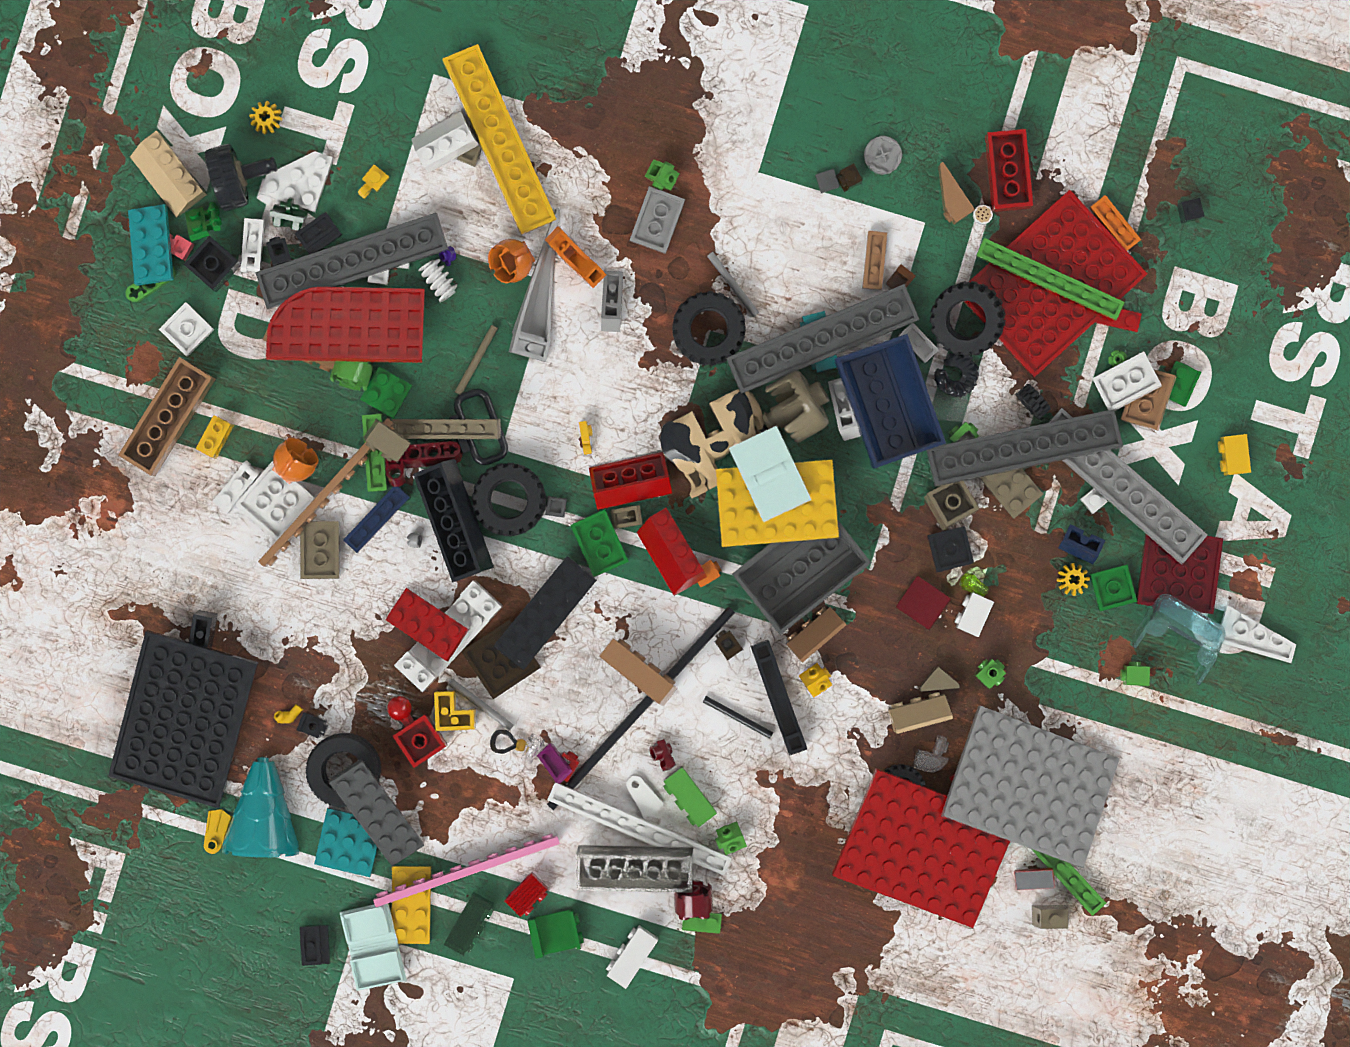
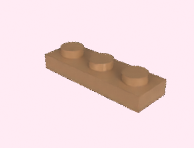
[862,231,887,290]

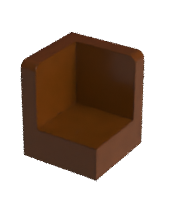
[886,264,916,289]

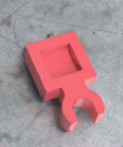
[170,234,194,261]

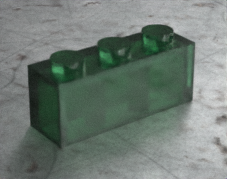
[444,892,494,956]

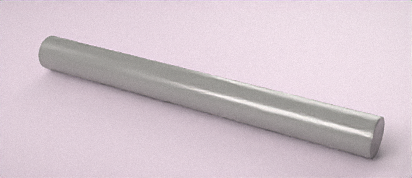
[707,252,759,317]
[449,679,514,731]

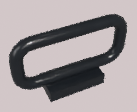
[449,388,508,465]

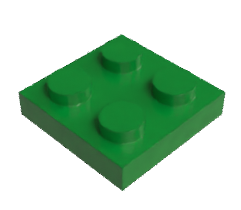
[360,367,413,419]
[1089,564,1137,611]

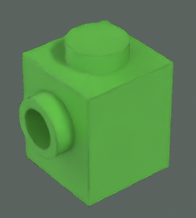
[1120,662,1150,686]

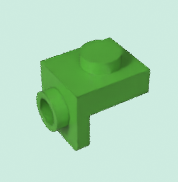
[948,422,979,443]

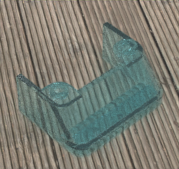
[1132,594,1226,685]

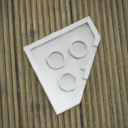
[260,151,334,212]

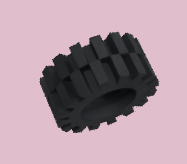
[1016,383,1051,419]

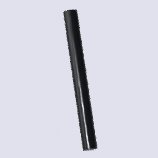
[703,696,773,739]

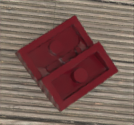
[896,576,951,631]

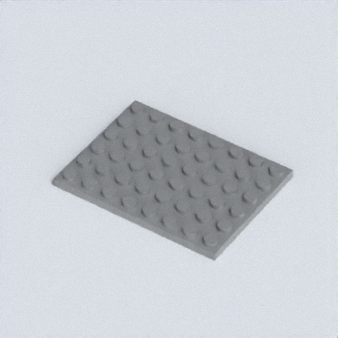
[941,706,1120,868]

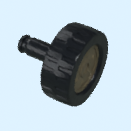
[205,144,278,211]

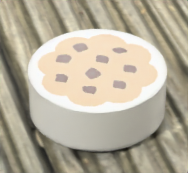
[973,205,993,225]

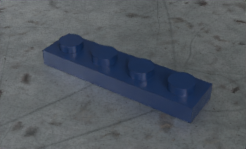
[343,486,410,553]

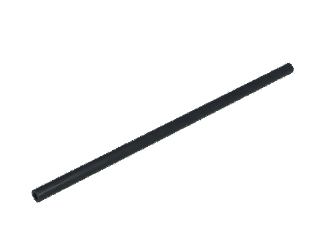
[547,606,735,810]

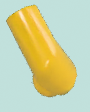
[274,704,303,724]

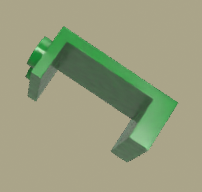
[527,909,584,959]

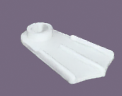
[626,776,663,818]

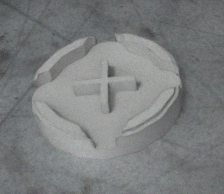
[864,136,902,175]

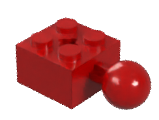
[387,696,448,768]

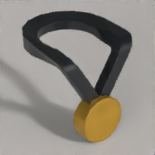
[490,730,526,754]

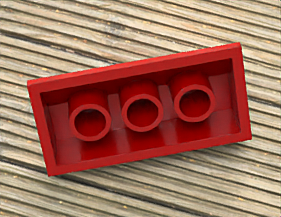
[589,452,672,510]
[636,508,707,596]

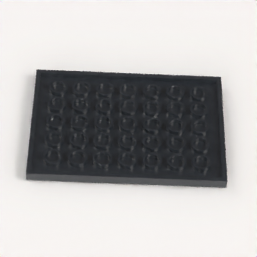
[108,630,259,808]

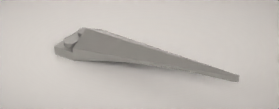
[509,208,560,362]

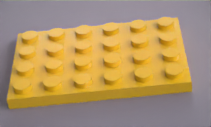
[716,460,839,547]

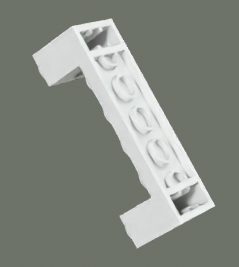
[394,580,503,692]

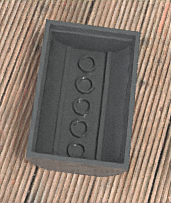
[732,520,871,635]

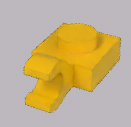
[358,165,389,199]

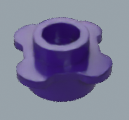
[439,246,456,266]

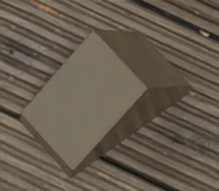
[611,505,643,529]
[919,666,959,691]

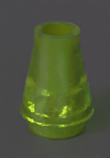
[959,572,989,597]

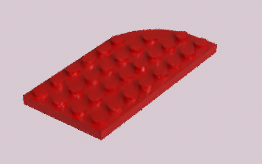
[266,287,425,363]

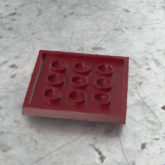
[1136,533,1223,614]

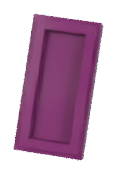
[537,743,573,784]

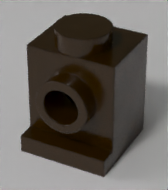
[836,164,863,192]
[714,629,743,661]

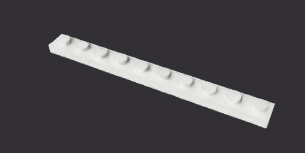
[547,782,732,876]

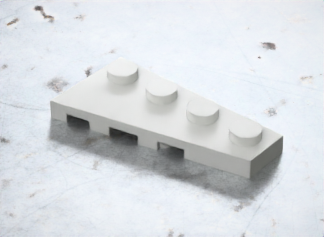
[1216,605,1296,663]

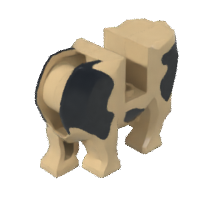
[660,389,768,499]

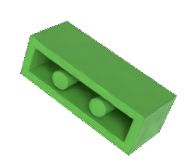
[663,766,717,828]

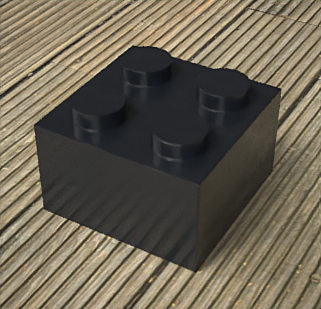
[184,236,241,292]

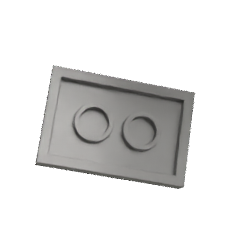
[630,186,685,254]

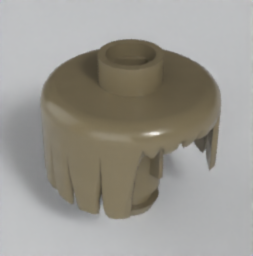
[762,371,829,443]

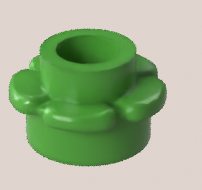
[1108,350,1127,367]

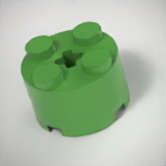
[330,361,373,391]

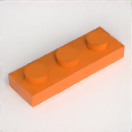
[1089,195,1141,251]

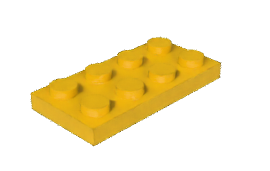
[391,866,431,944]

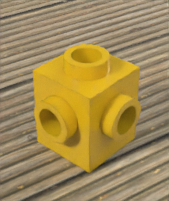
[798,663,832,698]

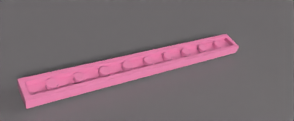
[373,833,560,907]

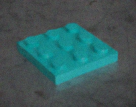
[314,808,378,877]

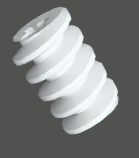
[418,259,457,302]

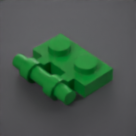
[185,202,222,242]

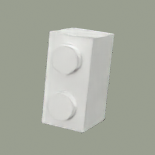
[954,592,994,637]

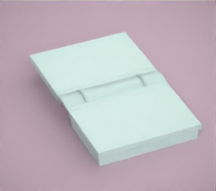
[729,426,811,522]
[340,903,407,991]

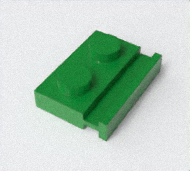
[1169,361,1201,407]

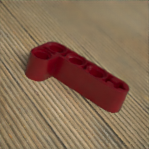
[386,441,462,487]

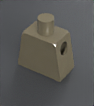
[1032,905,1069,929]

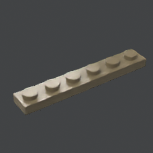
[392,419,501,439]

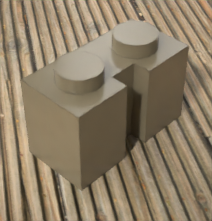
[363,419,410,462]

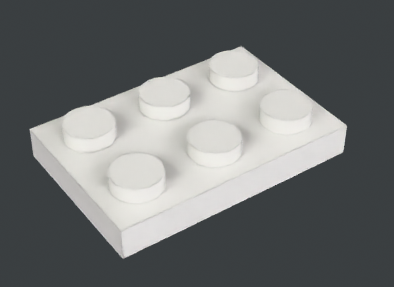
[1092,352,1162,411]

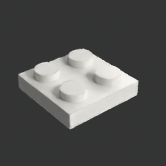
[159,302,214,357]

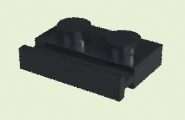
[295,212,342,254]
[299,924,331,966]

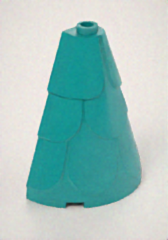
[222,757,299,857]

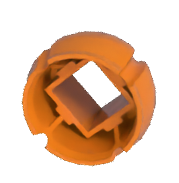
[488,239,535,283]
[272,438,319,484]

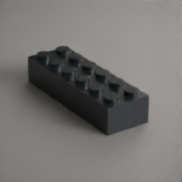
[413,459,494,583]
[493,556,597,671]

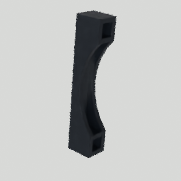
[750,640,808,756]

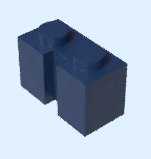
[1058,524,1105,564]

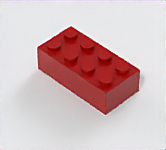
[985,129,1033,212]

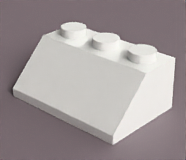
[411,112,479,173]

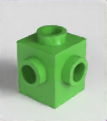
[645,159,679,191]
[974,659,1006,689]
[715,821,747,855]

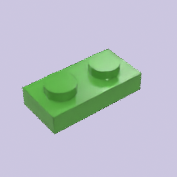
[682,912,722,933]

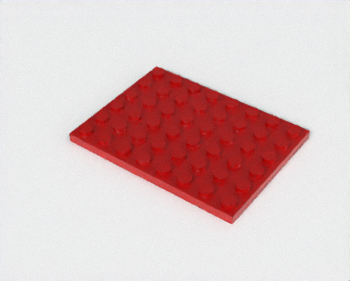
[963,190,1148,378]
[832,768,1010,928]

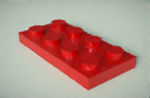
[385,588,469,662]

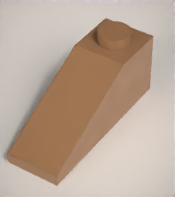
[938,162,975,225]

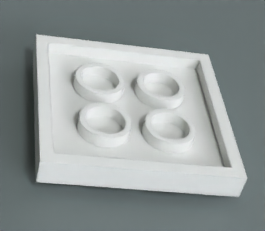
[235,461,315,541]

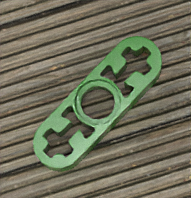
[126,266,176,303]

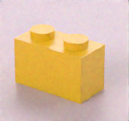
[1218,434,1251,476]

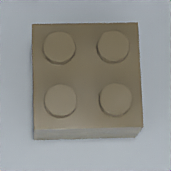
[924,481,979,530]

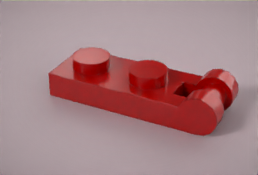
[1095,309,1142,332]

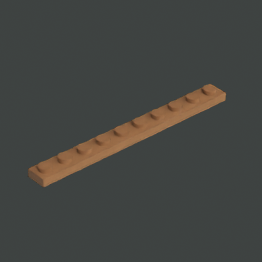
[258,418,395,567]

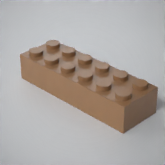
[118,357,216,476]

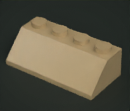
[130,131,207,218]

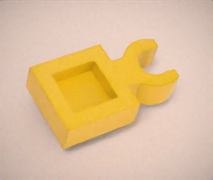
[579,421,593,455]

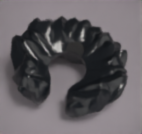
[934,353,979,397]

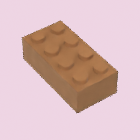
[599,638,678,706]

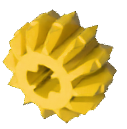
[249,101,283,134]
[1056,563,1090,596]

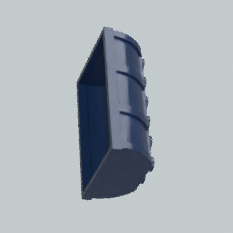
[834,334,946,469]

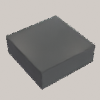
[815,169,839,194]
[545,496,567,518]

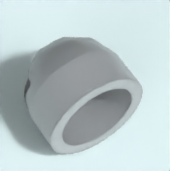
[407,532,422,548]

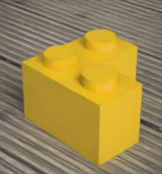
[434,690,476,731]

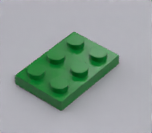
[570,509,629,577]

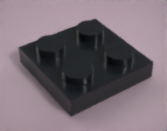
[927,526,974,573]

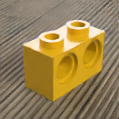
[196,415,235,459]

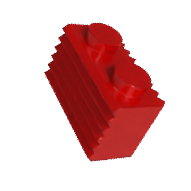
[504,872,548,917]

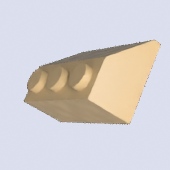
[888,692,953,734]

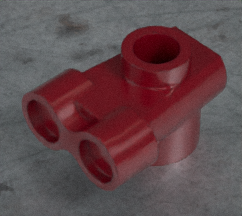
[649,739,676,772]

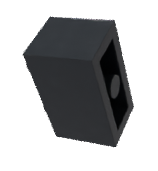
[189,610,218,649]

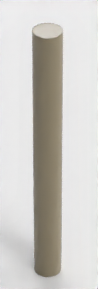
[455,325,498,395]

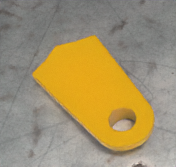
[204,809,232,854]

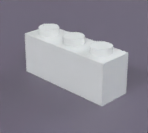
[606,925,658,989]

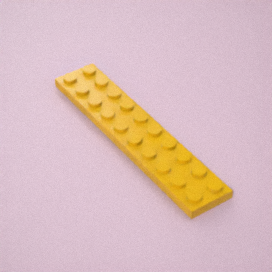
[442,44,556,235]

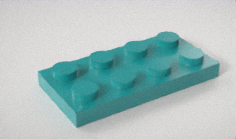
[128,204,174,286]

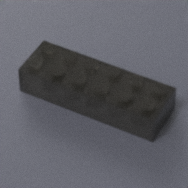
[576,845,694,893]

